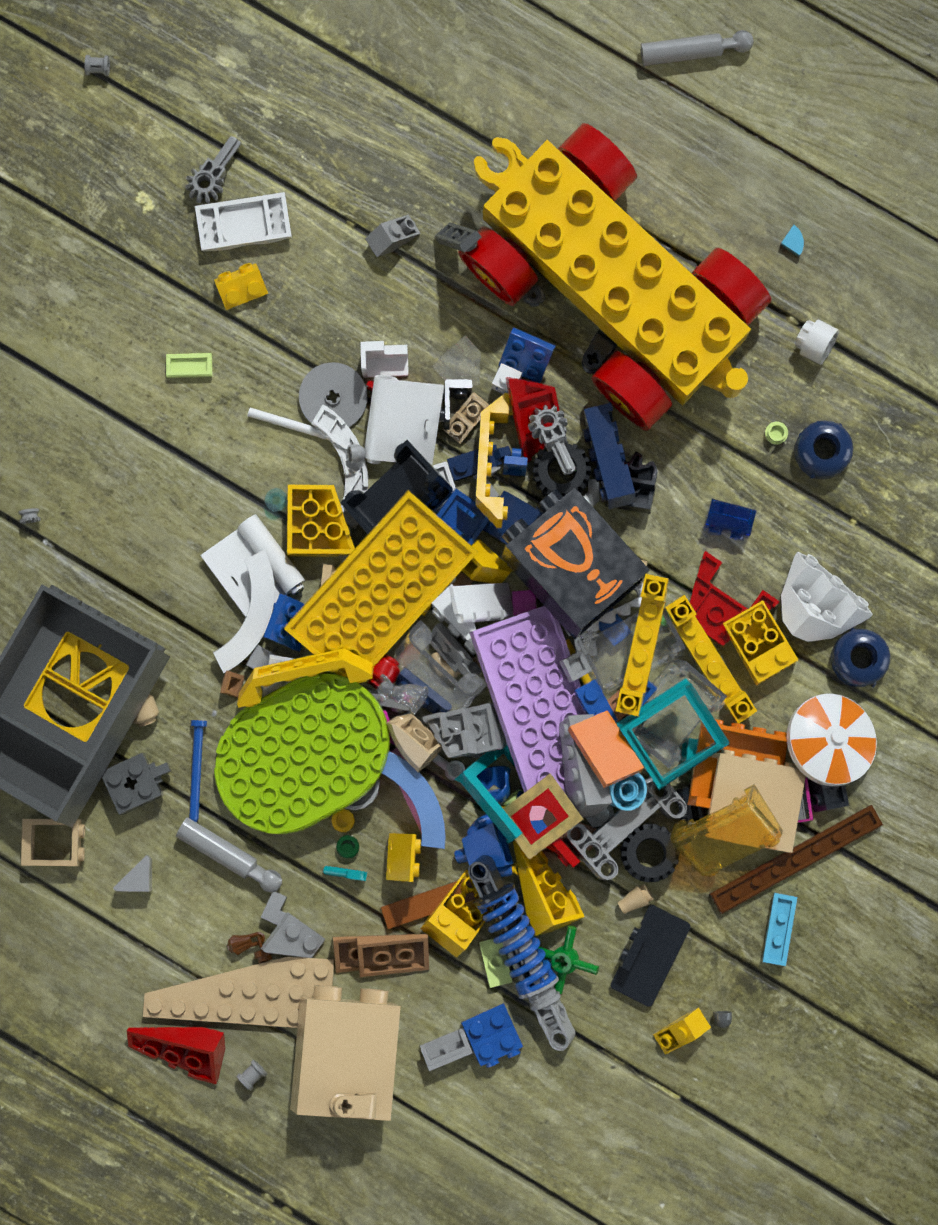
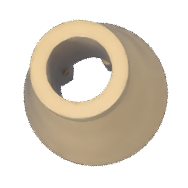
[617,884,654,914]

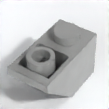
[365,215,421,257]

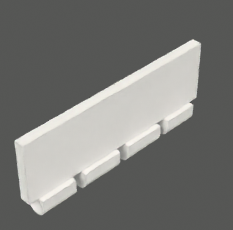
[449,583,514,623]

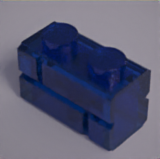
[704,499,757,541]

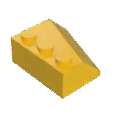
[287,485,355,557]

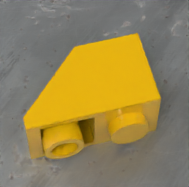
[462,539,513,584]
[653,1008,711,1055]

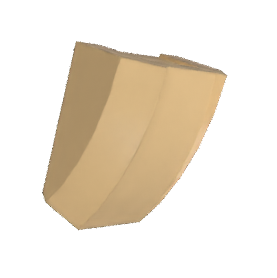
[386,714,442,772]

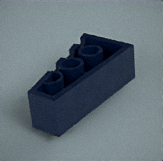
[582,403,635,509]

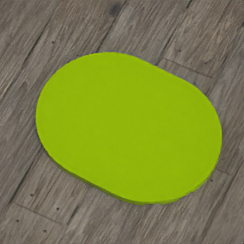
[214,673,390,834]

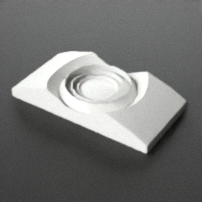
[195,192,292,251]

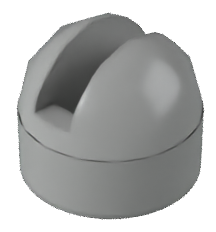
[347,444,365,463]

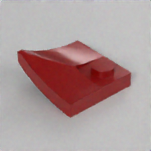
[546,838,580,868]

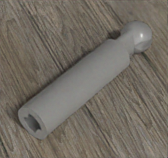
[640,30,754,66]
[175,817,282,893]

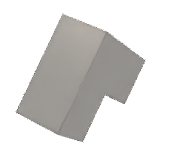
[261,891,287,925]

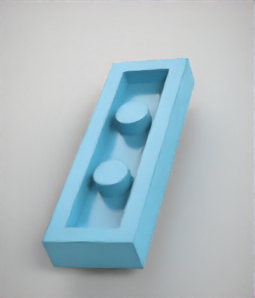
[762,893,797,966]

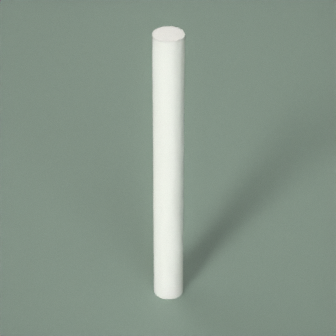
[248,408,330,441]

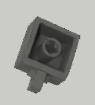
[102,753,171,815]

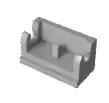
[420,1028,473,1071]

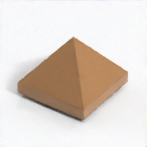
[220,670,244,698]

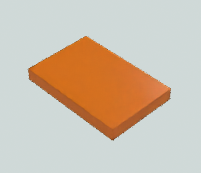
[568,710,644,788]

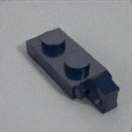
[447,444,512,482]

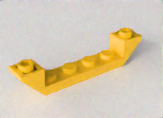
[475,393,513,528]
[615,574,669,716]
[665,595,757,723]
[237,648,374,708]

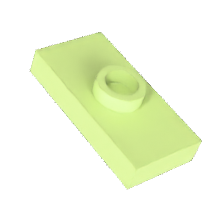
[479,939,512,988]

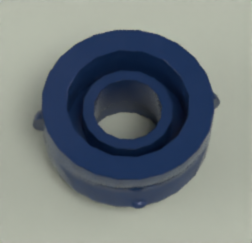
[794,420,854,480]
[831,628,890,688]

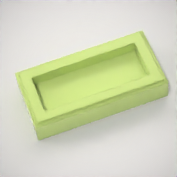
[166,353,213,378]

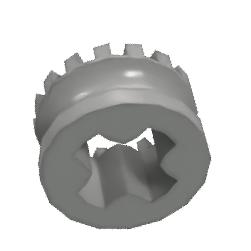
[18,508,41,524]

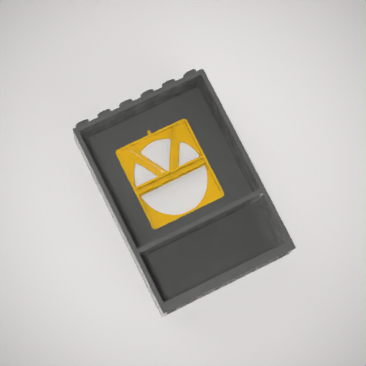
[0,584,170,828]

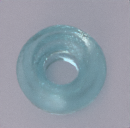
[265,488,287,511]

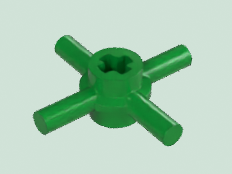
[539,926,599,994]

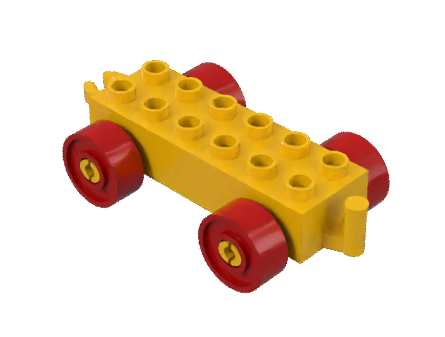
[458,123,772,431]

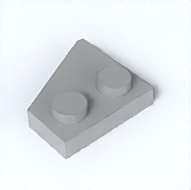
[261,912,325,958]

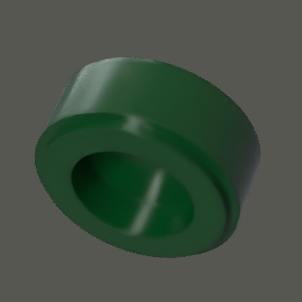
[336,835,360,858]

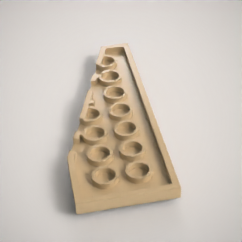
[143,956,335,1028]

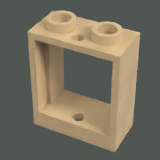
[21,819,85,866]

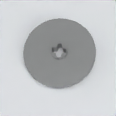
[299,362,367,427]

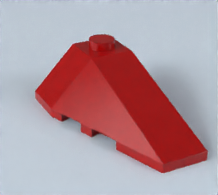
[127,1027,226,1084]

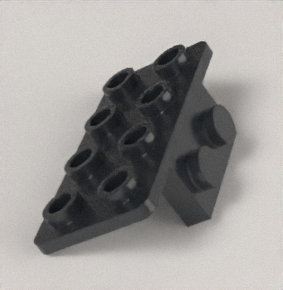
[610,905,691,1007]

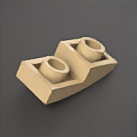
[443,392,489,444]

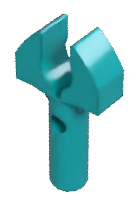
[323,865,367,881]

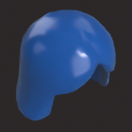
[476,766,511,804]

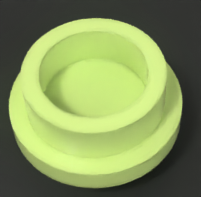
[765,422,788,445]

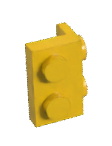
[214,263,268,310]

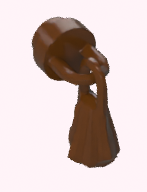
[227,932,273,963]

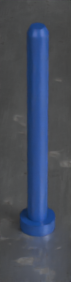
[189,720,207,822]

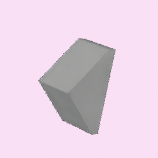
[113,855,152,892]

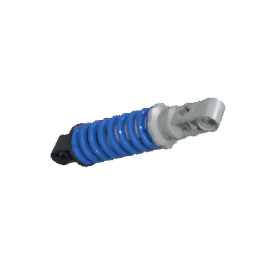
[468,855,575,1051]

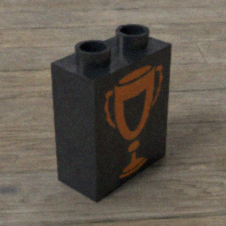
[501,488,650,640]

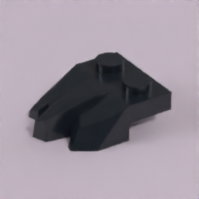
[605,451,658,514]

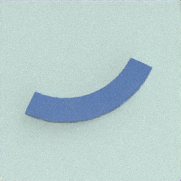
[382,751,445,849]

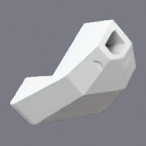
[781,552,873,642]

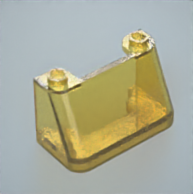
[670,784,783,877]

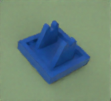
[498,327,555,383]
[436,488,489,545]
[263,594,304,652]

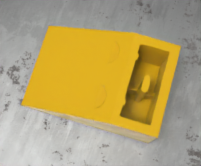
[723,601,798,686]
[386,833,421,882]
[420,870,491,958]

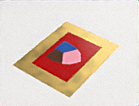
[503,773,583,859]

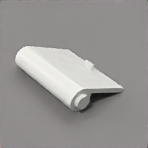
[364,375,444,465]
[200,514,305,617]

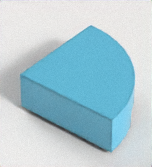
[780,225,804,257]

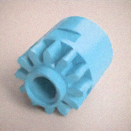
[609,773,647,811]

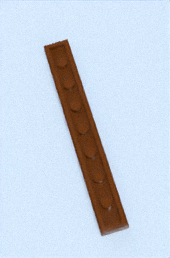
[709,805,883,914]

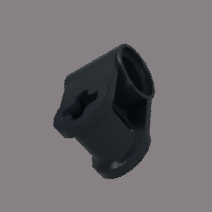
[582,329,617,374]

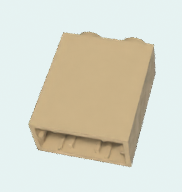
[290,985,401,1121]

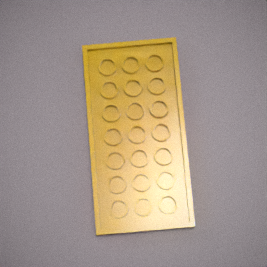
[284,490,478,683]

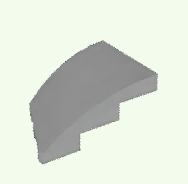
[423,703,502,758]

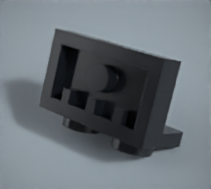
[807,777,850,812]

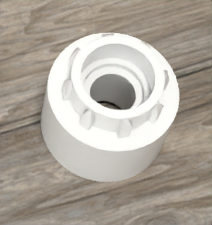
[795,319,839,365]

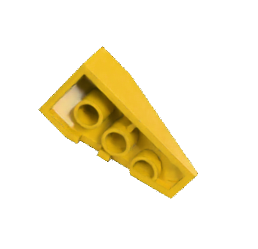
[513,841,585,936]

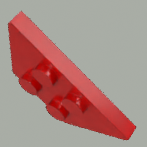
[506,377,560,463]

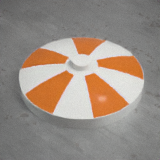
[787,694,877,786]

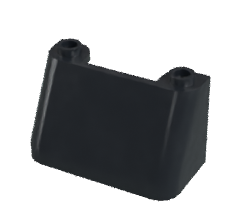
[340,440,453,534]

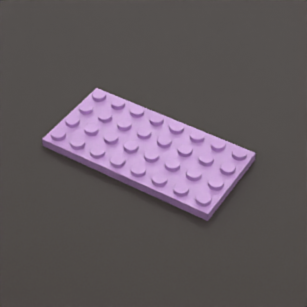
[469,606,587,794]

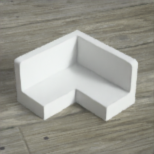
[361,341,408,378]

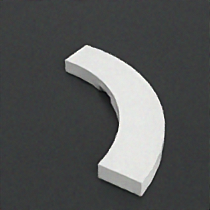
[311,404,368,529]
[213,549,275,673]

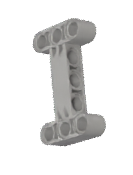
[563,764,687,880]

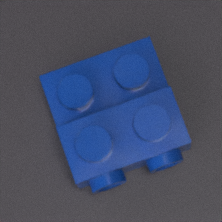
[461,1003,523,1068]

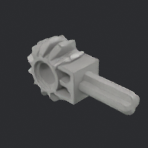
[185,136,241,204]
[528,405,576,475]

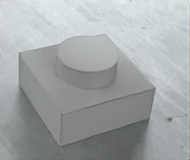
[559,651,591,682]

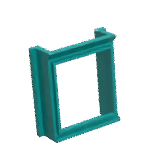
[616,678,730,790]
[454,738,522,844]

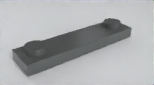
[434,222,482,253]

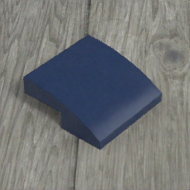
[482,490,542,545]

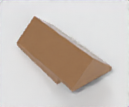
[332,934,429,977]

